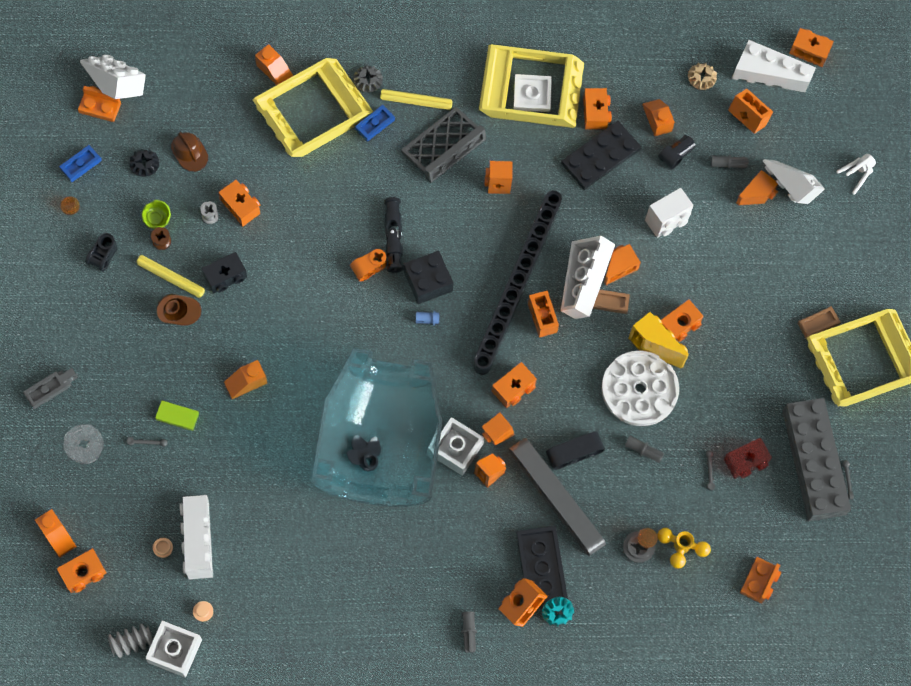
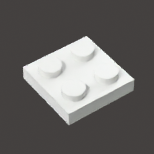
[514,74,552,112]

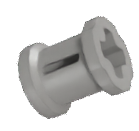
[200,201,219,224]

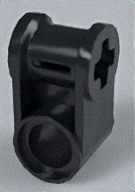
[85,233,117,272]

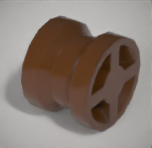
[151,227,171,250]

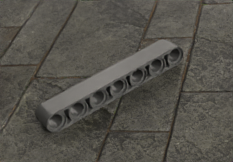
[508,438,606,556]

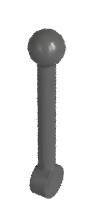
[127,437,168,447]
[705,450,715,491]
[842,460,854,500]

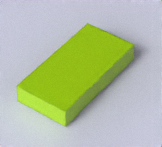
[155,401,199,431]

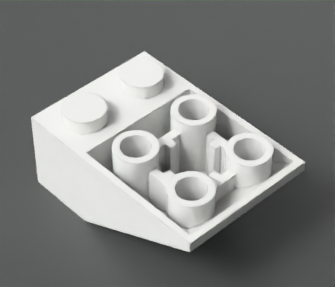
[80,55,146,99]
[763,159,825,204]

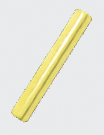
[380,89,452,110]
[137,255,205,298]

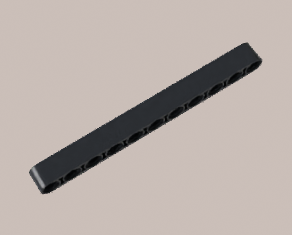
[474,190,562,375]

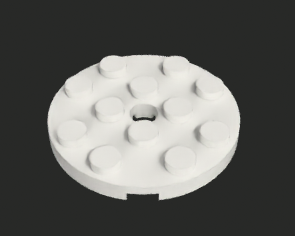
[602,351,679,426]

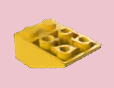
[628,312,689,368]

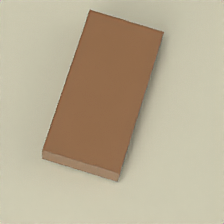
[593,289,630,314]
[797,306,841,339]

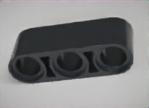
[546,431,605,470]

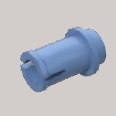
[416,310,439,326]

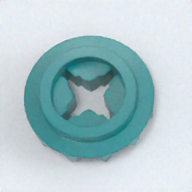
[542,597,574,627]

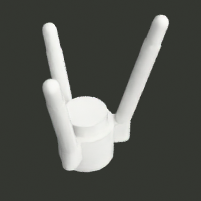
[836,154,876,195]

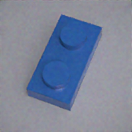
[355,105,395,142]
[59,145,102,182]

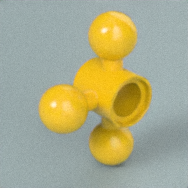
[657,528,711,569]

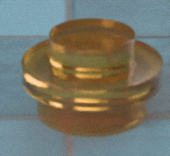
[61,196,80,215]
[638,528,658,548]

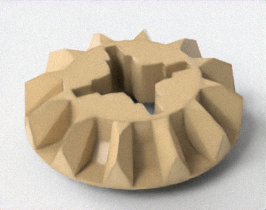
[688,63,717,90]

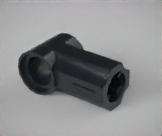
[658,135,696,170]

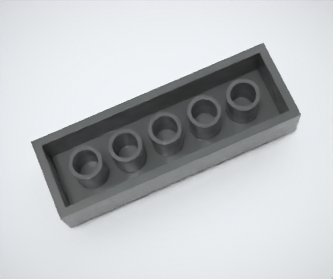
[782,398,851,521]

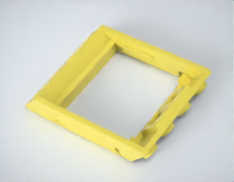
[479,44,584,128]
[253,58,373,157]
[807,309,911,406]

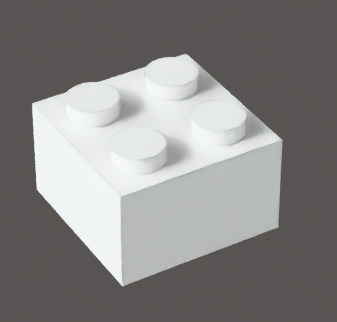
[645,188,694,238]
[430,417,484,476]
[145,621,202,678]

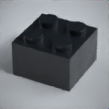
[404,250,454,304]

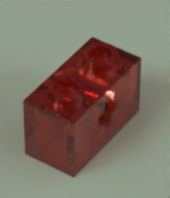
[724,438,772,479]

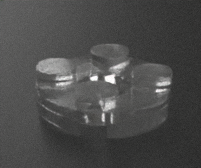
[63,424,104,464]

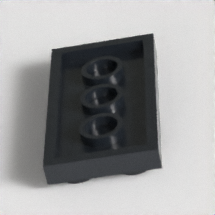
[561,121,642,190]
[516,526,568,609]

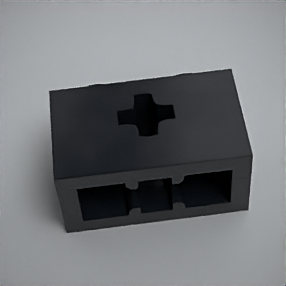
[202,252,247,294]

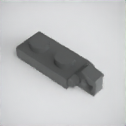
[23,368,78,409]

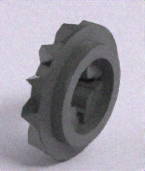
[354,64,383,92]
[623,532,655,563]

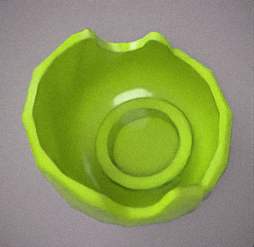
[141,200,171,229]

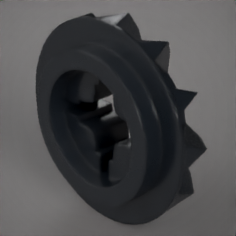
[129,148,159,177]

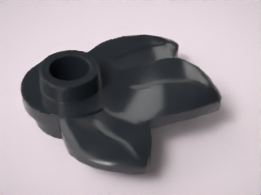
[346,435,381,472]

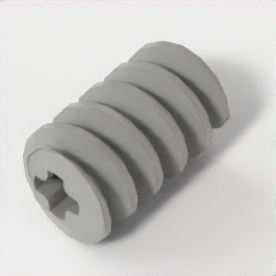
[108,623,153,658]

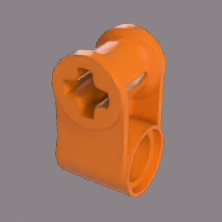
[350,249,387,282]

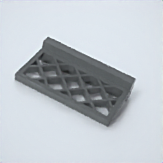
[401,107,486,183]

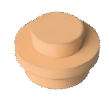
[153,538,173,558]
[193,601,213,622]

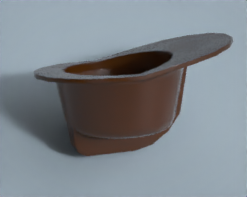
[171,132,208,172]
[157,294,201,326]

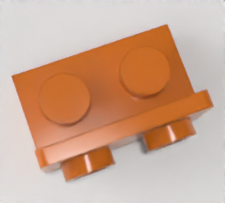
[78,86,121,122]
[740,557,781,603]

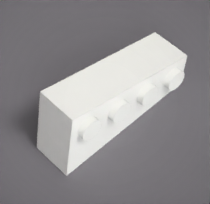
[732,40,816,92]
[561,236,615,319]
[180,495,213,579]

